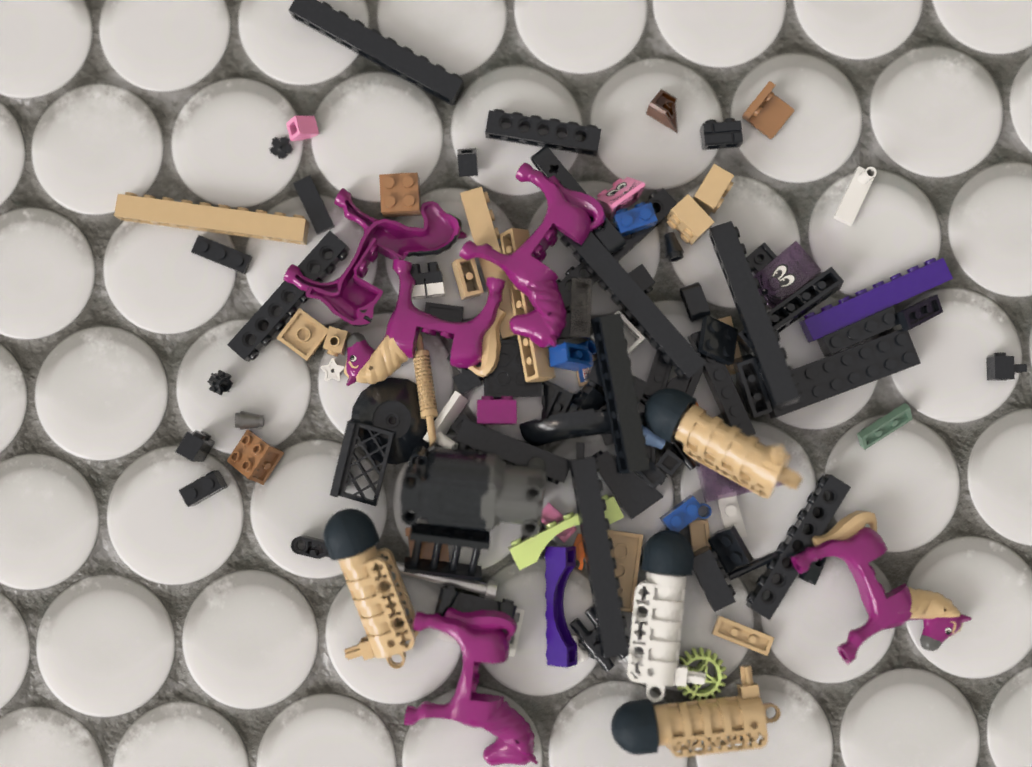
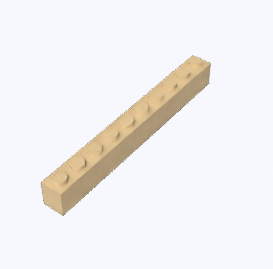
[114,192,310,245]

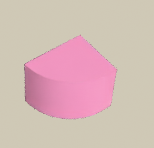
[286,116,319,141]

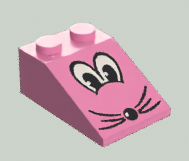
[597,177,645,221]

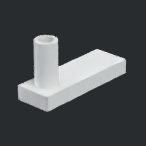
[833,166,877,226]
[423,391,469,449]

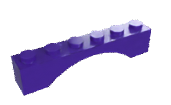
[544,545,577,668]

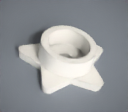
[320,358,345,382]

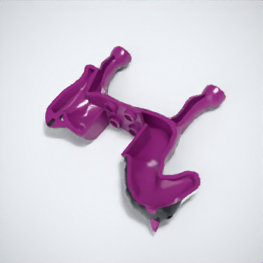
[283,188,467,327]

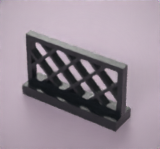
[330,418,395,506]

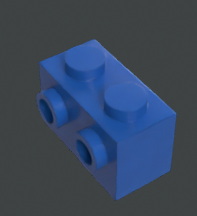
[613,202,658,237]

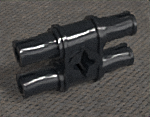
[569,606,629,672]

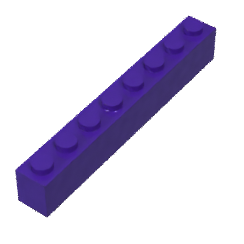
[799,257,953,343]

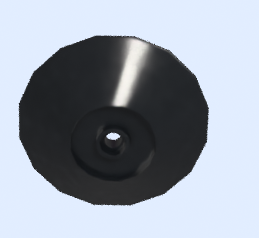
[351,377,437,465]

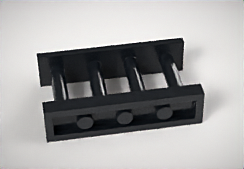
[404,523,490,581]

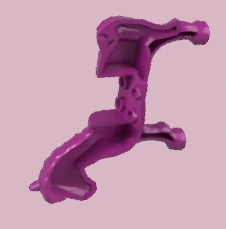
[459,162,606,348]
[404,607,538,766]

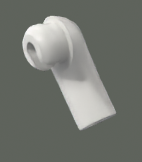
[571,634,589,662]

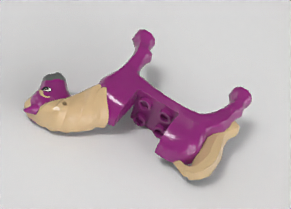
[344,259,506,386]
[791,511,972,664]

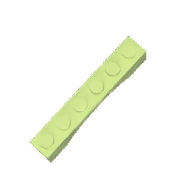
[508,494,624,570]

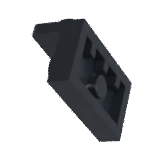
[708,526,754,573]

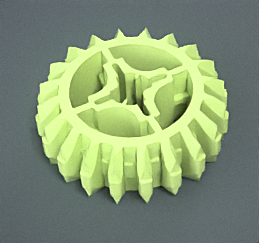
[677,647,727,700]

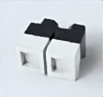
[410,262,446,300]

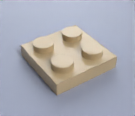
[277,308,328,361]

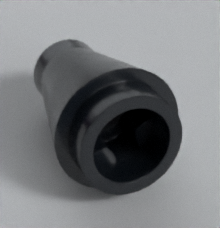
[664,232,684,262]

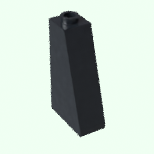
[592,450,663,519]

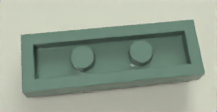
[857,403,913,450]

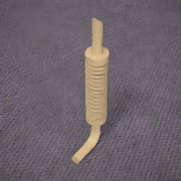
[413,331,438,448]

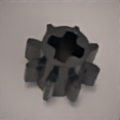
[207,370,233,395]

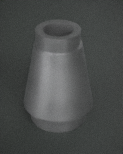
[235,411,264,430]

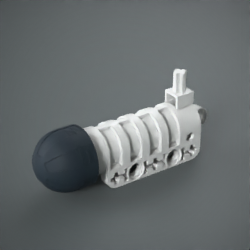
[627,530,706,702]

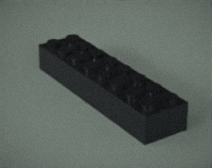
[763,329,921,418]

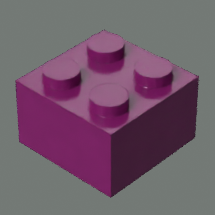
[477,396,517,425]

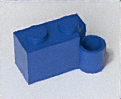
[548,340,596,371]
[660,495,712,532]

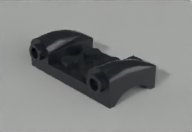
[434,585,517,634]

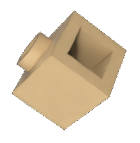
[323,326,351,357]

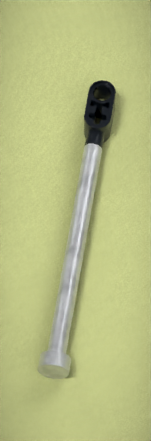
[291,535,498,601]

